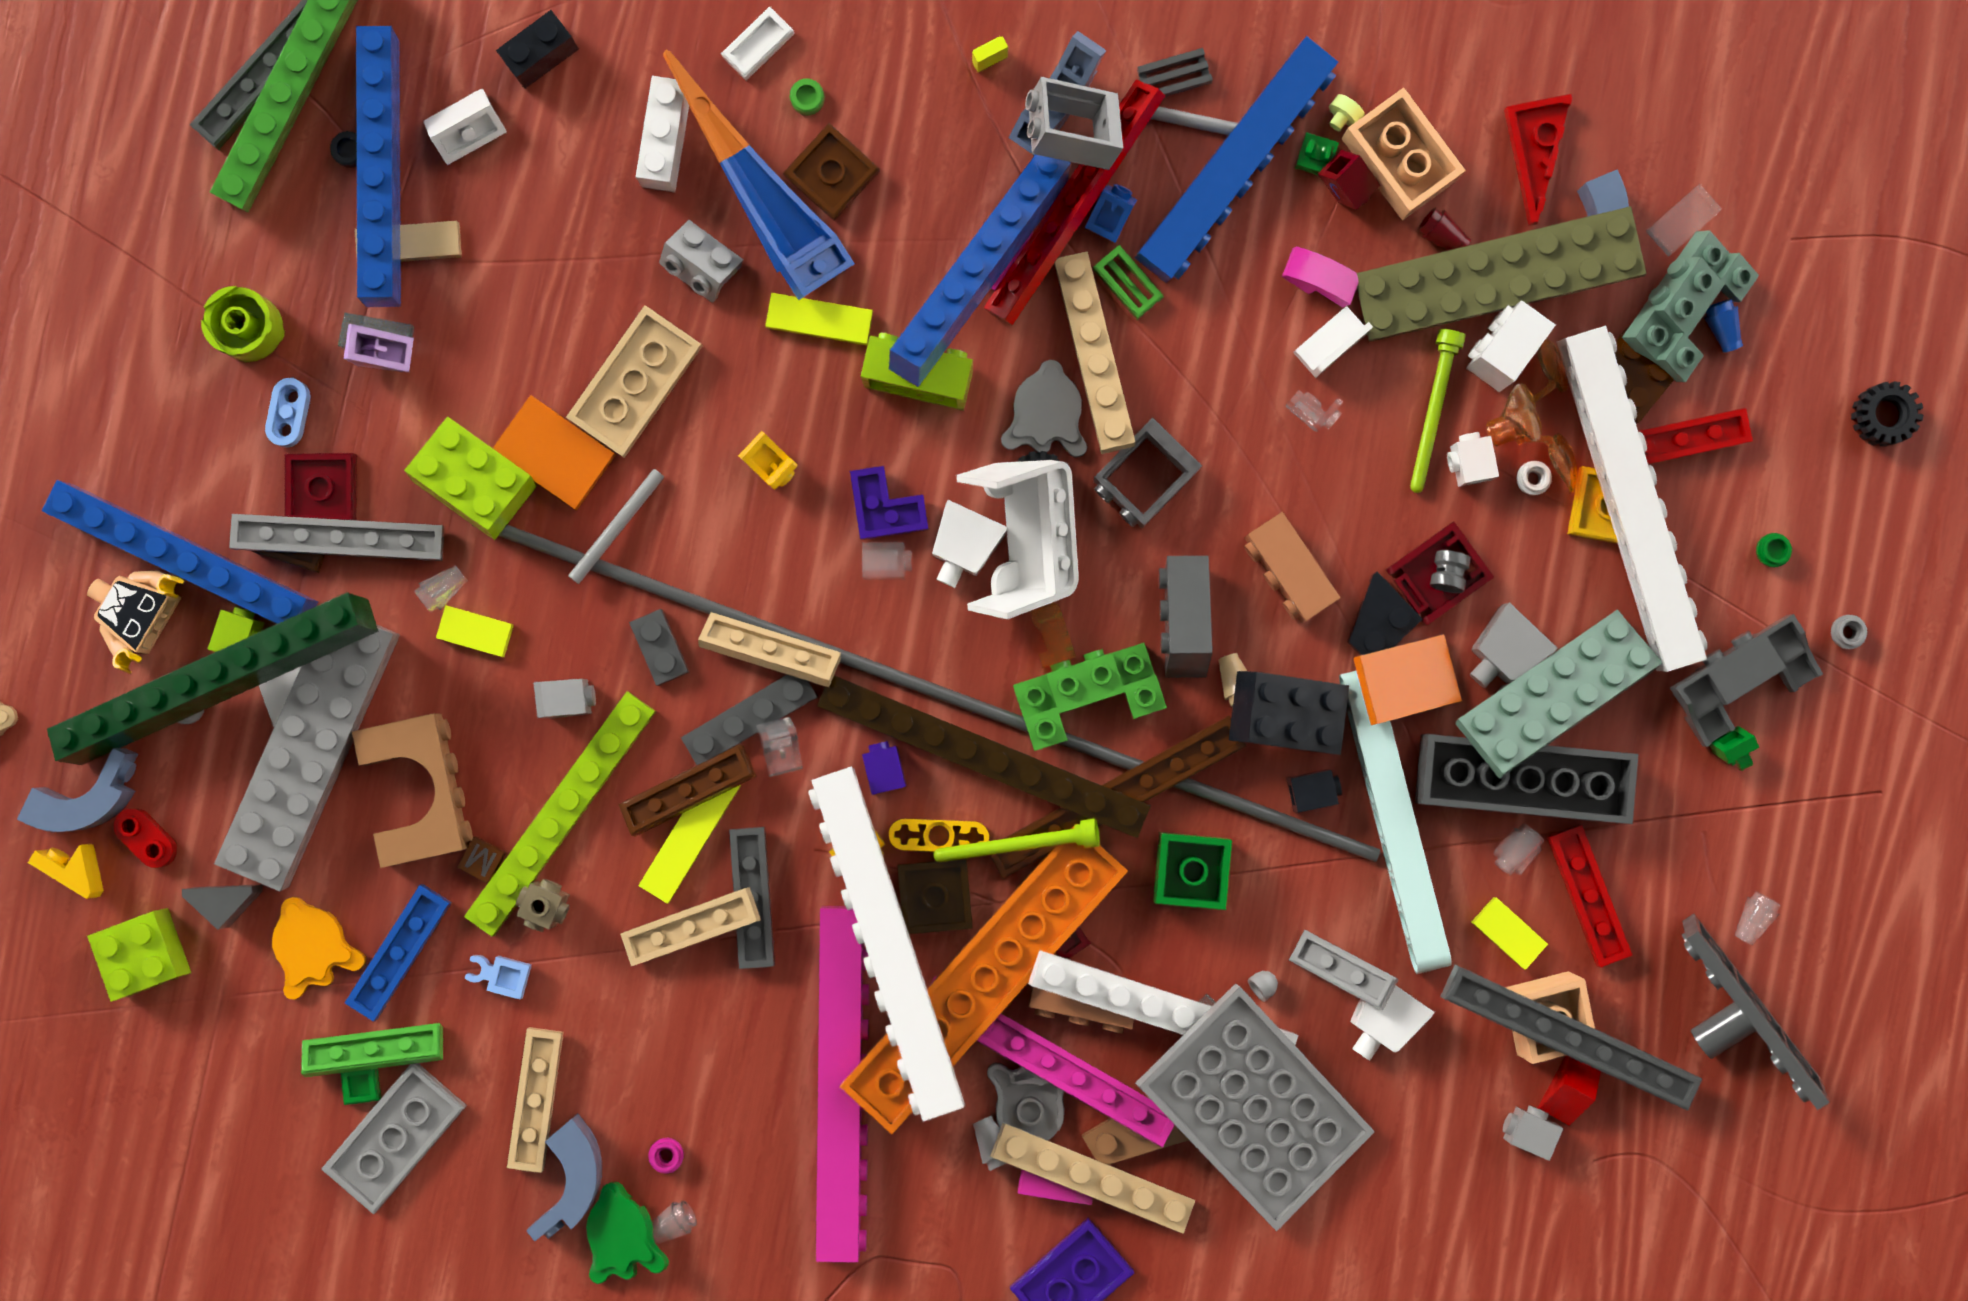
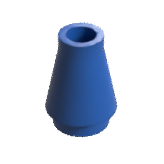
[1704,299,1743,353]

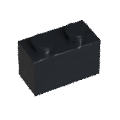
[496,10,579,89]

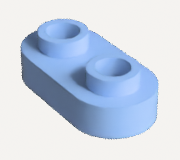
[265,378,310,447]

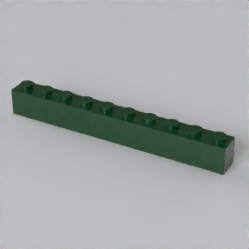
[47,592,378,765]

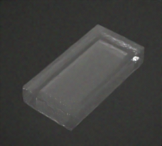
[1646,184,1722,256]

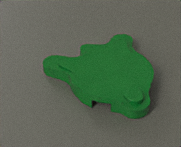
[586,1182,669,1284]

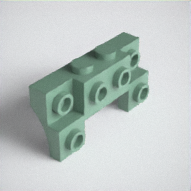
[1622,231,1759,382]

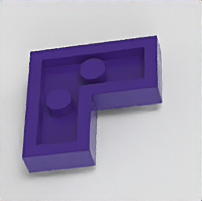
[850,466,929,540]

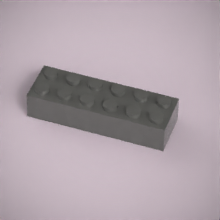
[1415,734,1639,824]

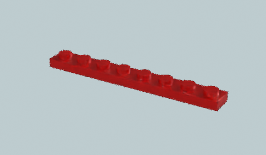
[984,80,1165,325]

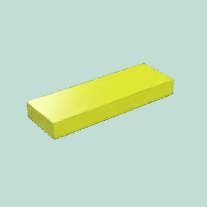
[765,293,873,345]

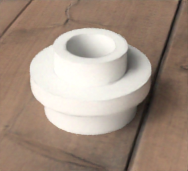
[1516,461,1552,495]

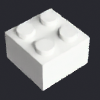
[1466,300,1555,392]

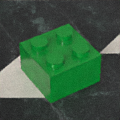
[1153,832,1232,910]

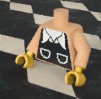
[87,570,184,674]

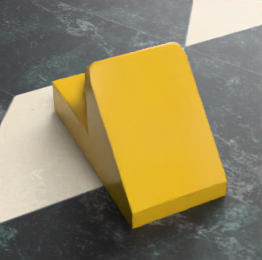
[27,844,104,899]

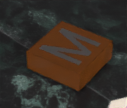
[457,836,507,884]

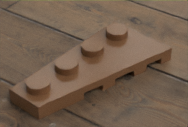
[1082,1096,1189,1165]

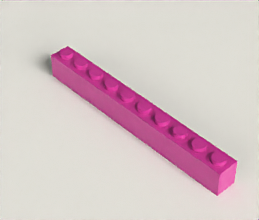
[816,906,869,1262]

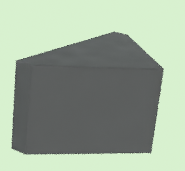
[182,884,263,930]

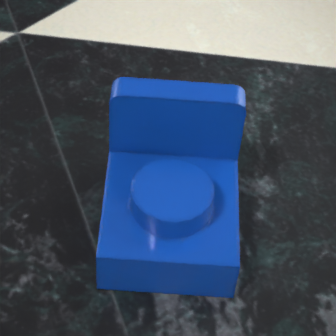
[1085,184,1137,243]

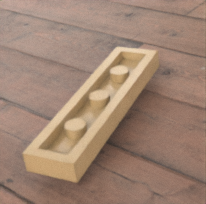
[698,612,841,687]
[621,887,761,967]
[507,1027,564,1173]

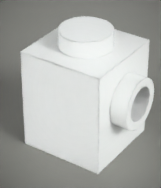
[1447,432,1499,487]

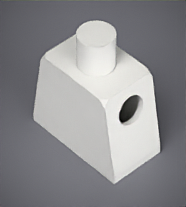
[932,500,1008,588]
[1350,986,1435,1061]

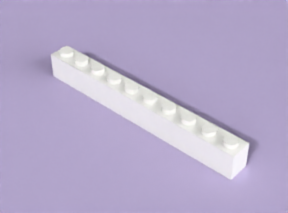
[1557,326,1707,672]
[808,767,965,1121]

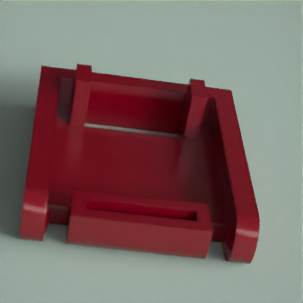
[1385,521,1494,626]

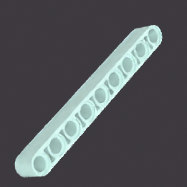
[1339,671,1452,974]

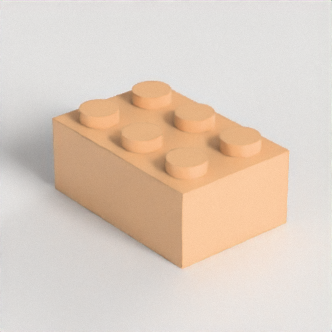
[1342,88,1466,221]

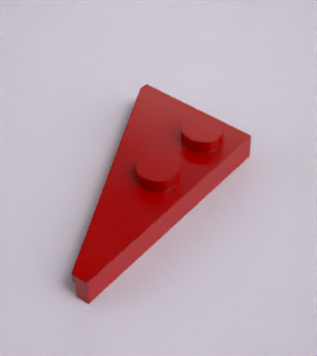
[1504,94,1573,226]

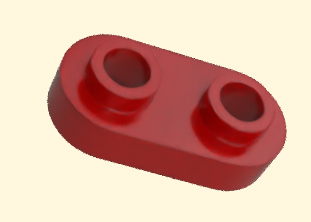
[114,808,177,868]

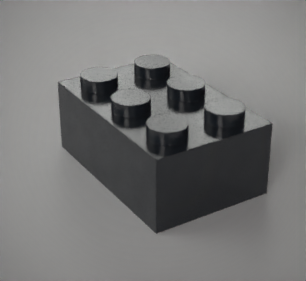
[1229,671,1349,755]

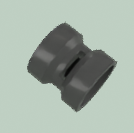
[1430,550,1471,593]

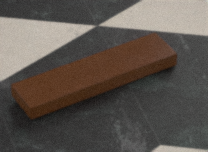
[618,744,757,837]

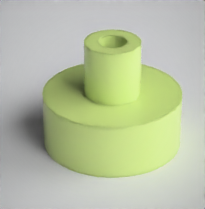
[1329,94,1365,131]

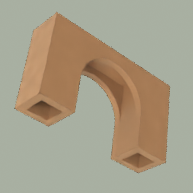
[352,713,473,868]

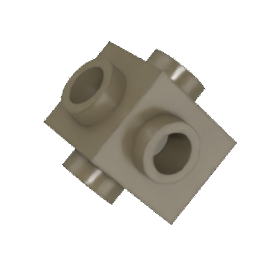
[516,879,570,932]

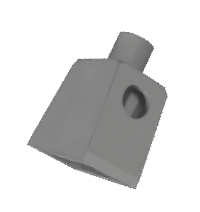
[1470,602,1557,688]

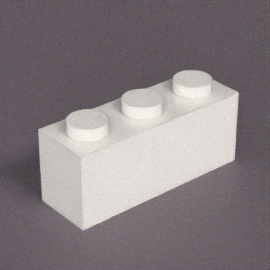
[636,76,689,192]

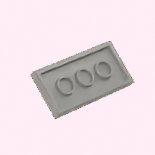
[321,1063,467,1215]

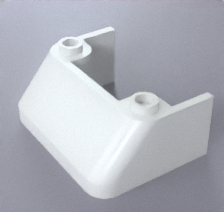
[957,460,1079,619]

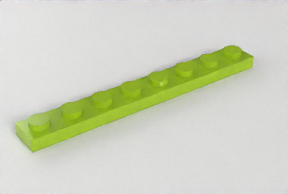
[464,691,657,937]

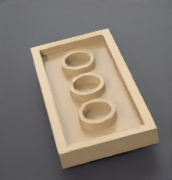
[566,305,703,458]

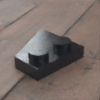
[1347,571,1423,656]

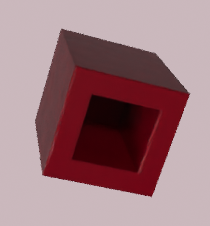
[1318,150,1380,209]

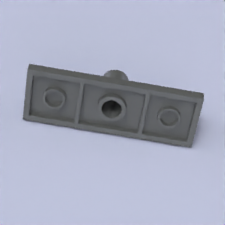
[1682,914,1830,1110]

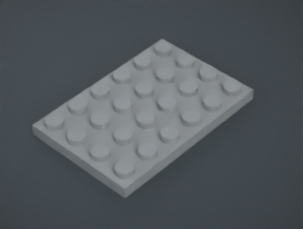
[1136,983,1375,1231]

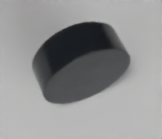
[330,131,357,168]

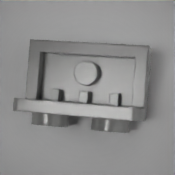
[659,220,743,302]

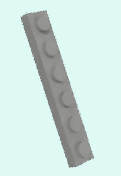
[229,514,445,561]

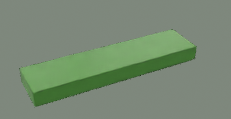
[301,1023,443,1077]

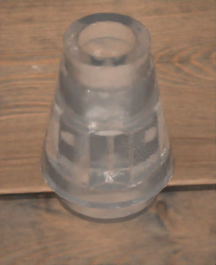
[414,565,468,613]
[1734,891,1781,945]
[652,1201,697,1245]

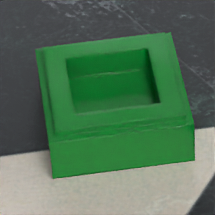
[340,1068,382,1105]

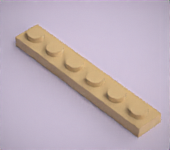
[1054,251,1135,454]
[990,1123,1195,1234]

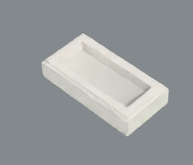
[721,7,794,80]

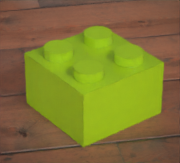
[87,908,191,1002]

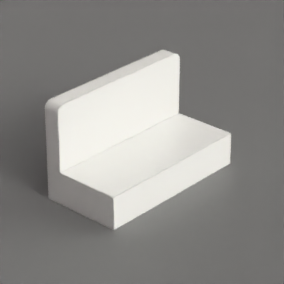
[424,89,507,165]
[1293,306,1373,378]

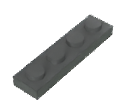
[681,674,818,765]
[729,827,775,969]

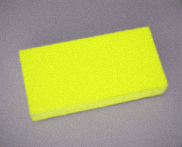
[436,605,514,657]
[1471,897,1548,970]

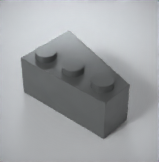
[1159,556,1212,678]

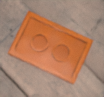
[493,395,616,510]
[1353,634,1462,725]

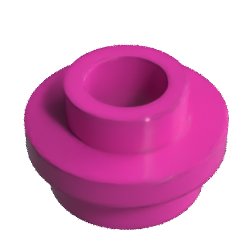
[649,1138,684,1174]

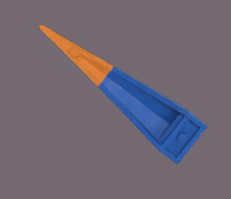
[663,50,855,300]

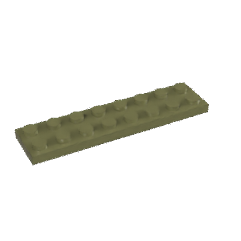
[1357,206,1646,342]

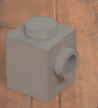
[1503,1105,1563,1161]

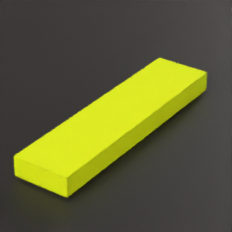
[638,785,741,904]

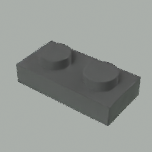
[629,609,690,686]

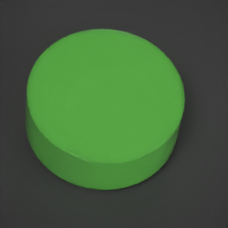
[790,79,825,115]

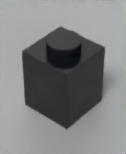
[1286,770,1342,813]

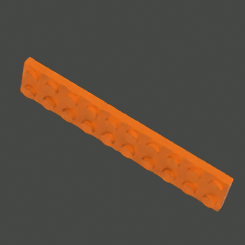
[840,824,1128,1134]

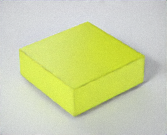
[972,36,1008,72]

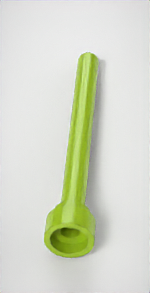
[1410,329,1466,493]
[933,818,1100,862]

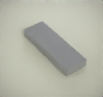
[1289,930,1399,1010]

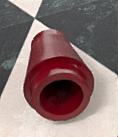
[1418,208,1471,251]

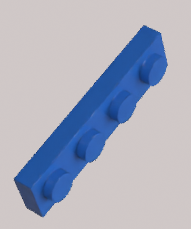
[345,884,452,1022]

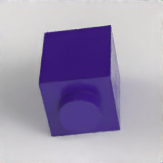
[862,741,907,795]

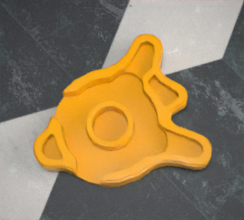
[272,897,367,1000]

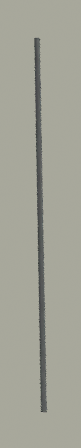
[472,525,1380,862]

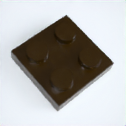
[897,859,973,934]

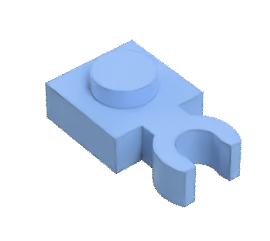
[465,955,532,1000]

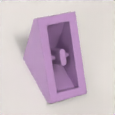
[344,324,414,372]

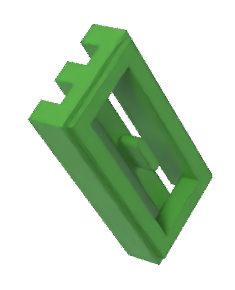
[1093,245,1164,320]

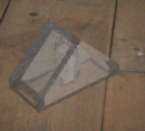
[756,717,803,777]

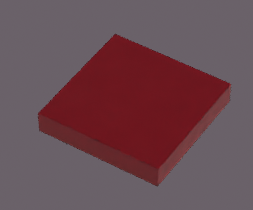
[285,453,357,521]

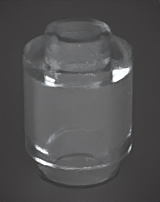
[1493,823,1545,876]

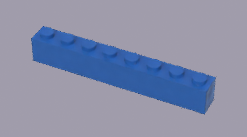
[356,26,401,307]
[1134,36,1338,283]
[889,154,1071,387]
[42,480,319,624]

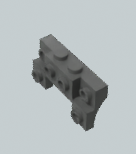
[1670,614,1823,747]

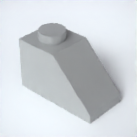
[534,679,596,719]

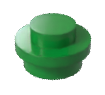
[1756,533,1792,568]

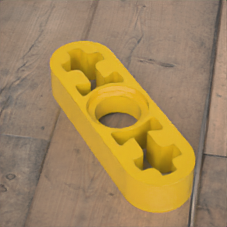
[889,818,989,851]

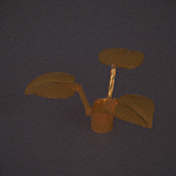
[1486,338,1577,494]

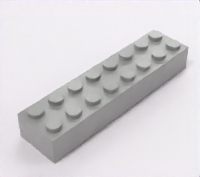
[214,625,400,891]

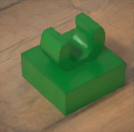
[1295,132,1339,175]
[1710,726,1760,771]

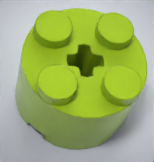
[201,286,285,362]

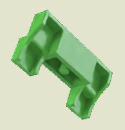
[1013,643,1167,751]

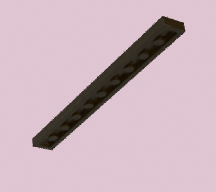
[817,675,1151,838]

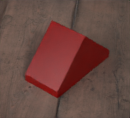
[1537,1055,1601,1126]

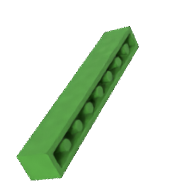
[210,0,358,213]

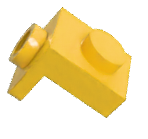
[738,431,798,490]

